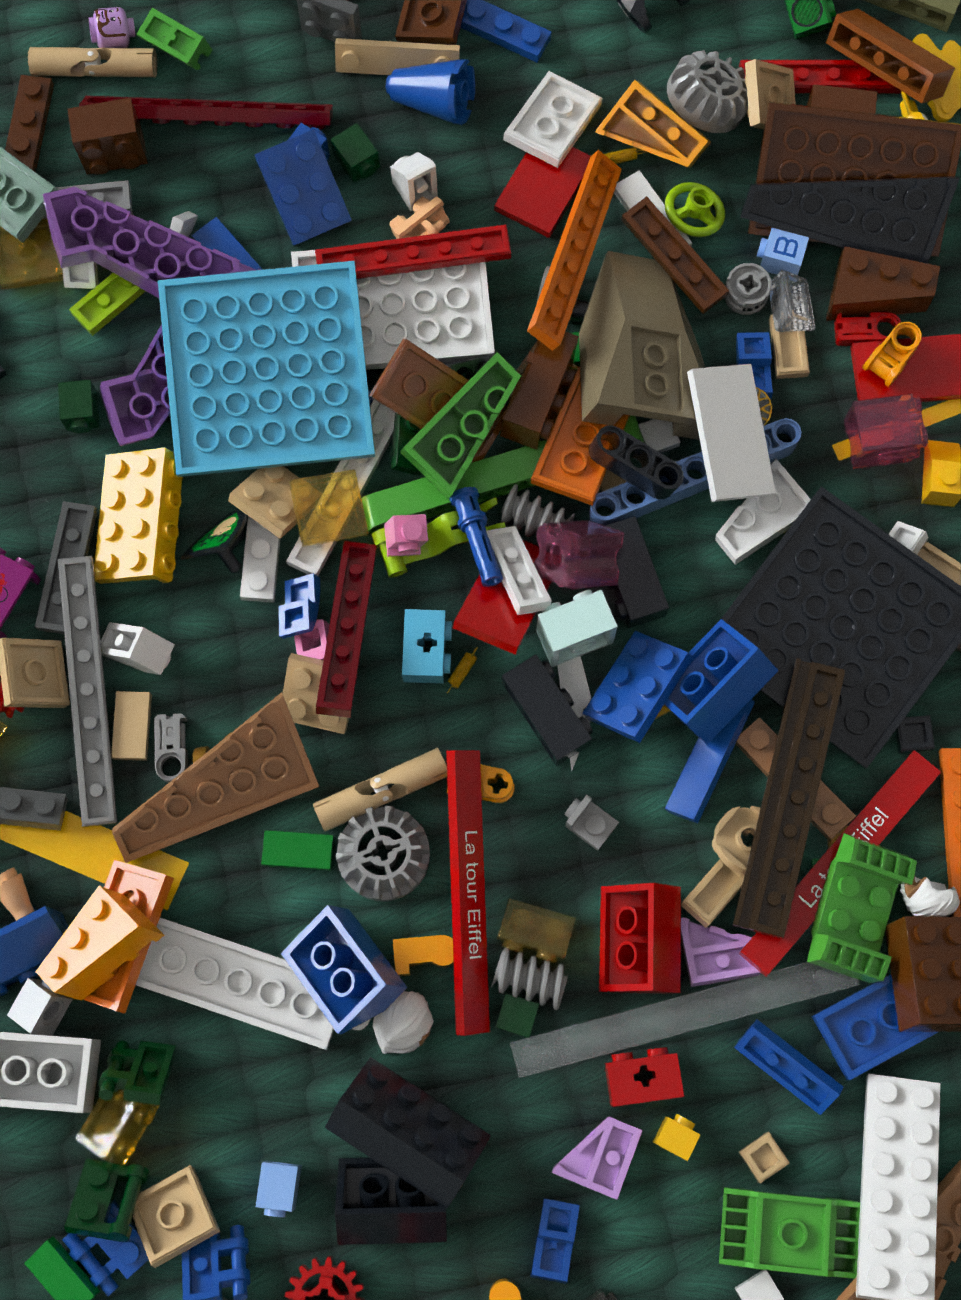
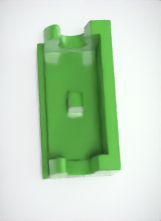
[136,8,212,70]

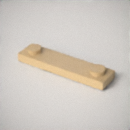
[335,38,460,75]

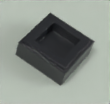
[895,715,935,753]

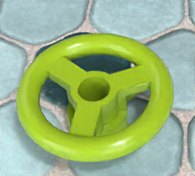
[665,182,725,237]

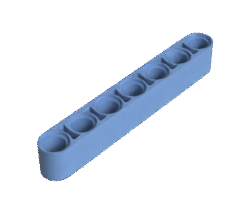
[589,418,802,528]

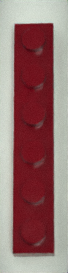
[316,541,377,718]

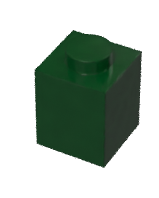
[331,123,380,183]
[58,380,100,433]

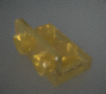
[497,898,576,963]
[75,1089,160,1165]

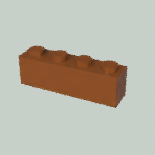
[826,9,955,103]

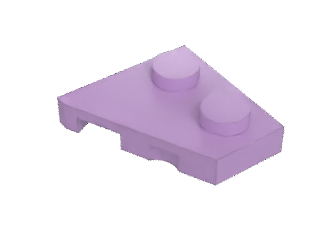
[681,917,761,987]
[552,1116,642,1200]

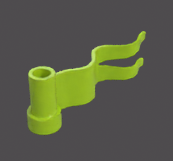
[372,497,506,578]

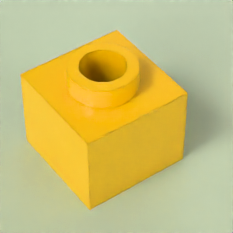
[653,1114,700,1161]

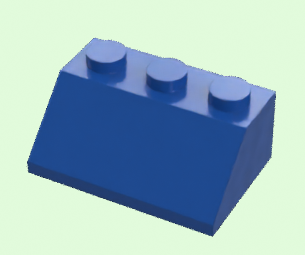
[664,619,779,745]
[281,905,408,1034]
[0,906,68,997]

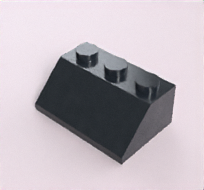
[335,1158,447,1245]

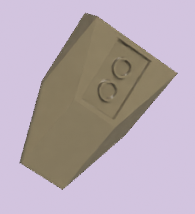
[579,251,705,440]

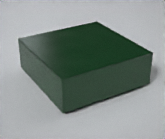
[495,993,539,1038]

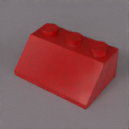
[599,883,681,994]

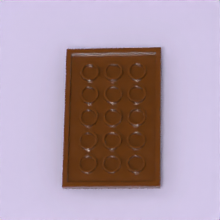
[748,101,961,257]

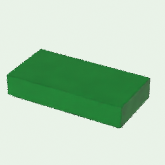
[261,830,334,871]
[24,1236,100,1300]

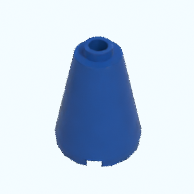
[386,59,475,125]

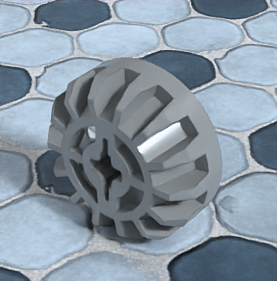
[667,50,748,133]
[336,806,430,901]

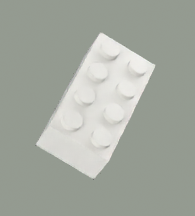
[0,1032,101,1113]

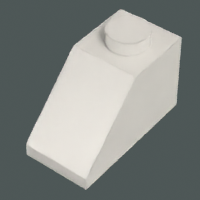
[390,152,438,211]
[101,622,175,675]

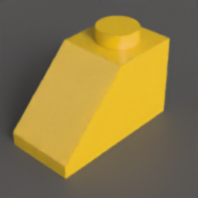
[921,440,961,507]

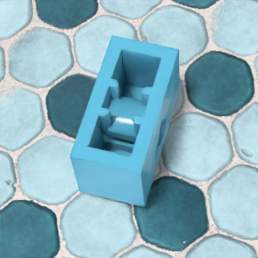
[402,609,452,684]

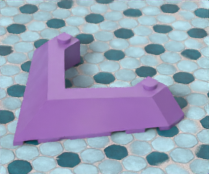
[42,187,261,446]

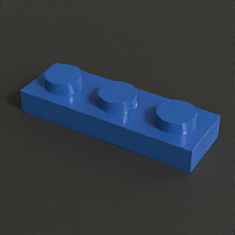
[460,0,552,63]
[734,1019,843,1115]

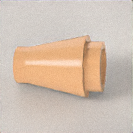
[0,867,35,921]

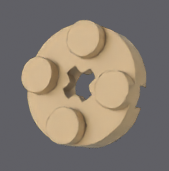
[712,806,761,876]

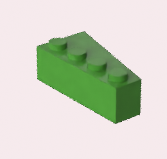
[400,352,521,499]

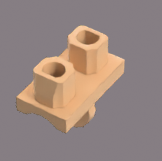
[389,196,450,239]

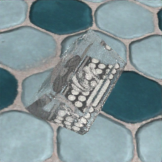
[769,270,815,332]

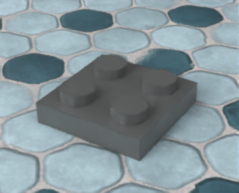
[296,0,362,43]

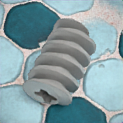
[501,484,575,549]
[491,947,569,1010]

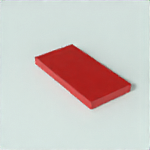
[850,334,961,408]
[452,540,563,655]

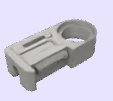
[154,713,188,783]

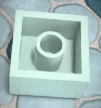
[536,590,618,667]

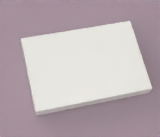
[503,71,603,168]

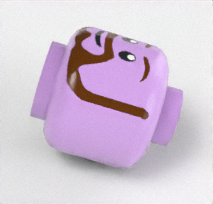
[88,7,135,48]

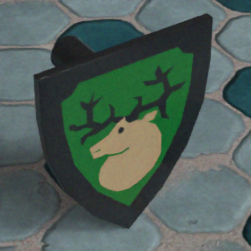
[180,508,247,573]

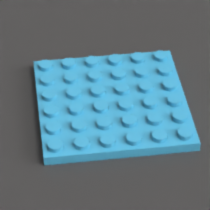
[158,261,375,477]

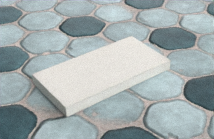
[687,364,776,502]

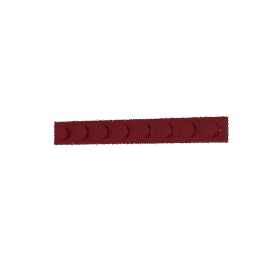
[79,95,333,129]

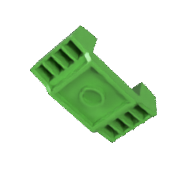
[807,833,917,983]
[719,1187,860,1279]

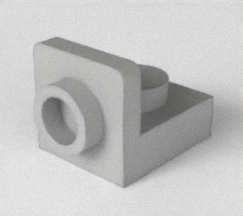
[564,795,619,851]

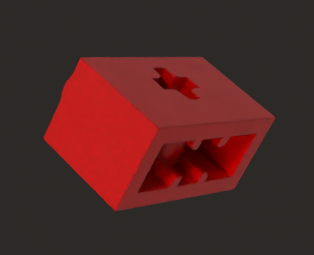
[604,1047,684,1107]

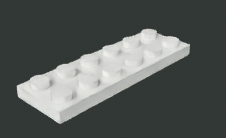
[136,918,334,1050]
[856,1074,940,1300]

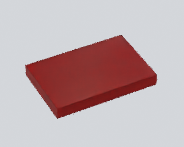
[494,147,591,238]

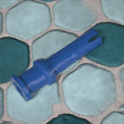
[449,487,503,587]

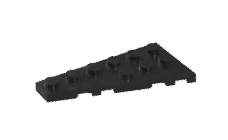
[740,176,960,264]

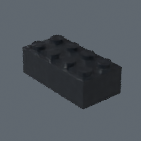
[324,1057,491,1209]

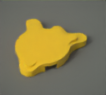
[912,33,961,122]

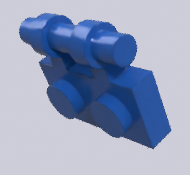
[62,1200,149,1297]
[182,1225,251,1300]

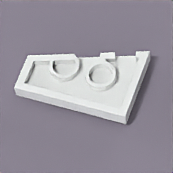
[715,459,811,565]

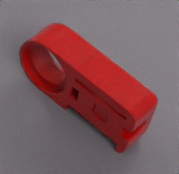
[834,312,902,346]

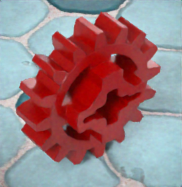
[285,1256,365,1300]

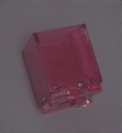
[844,394,928,469]
[534,520,624,589]

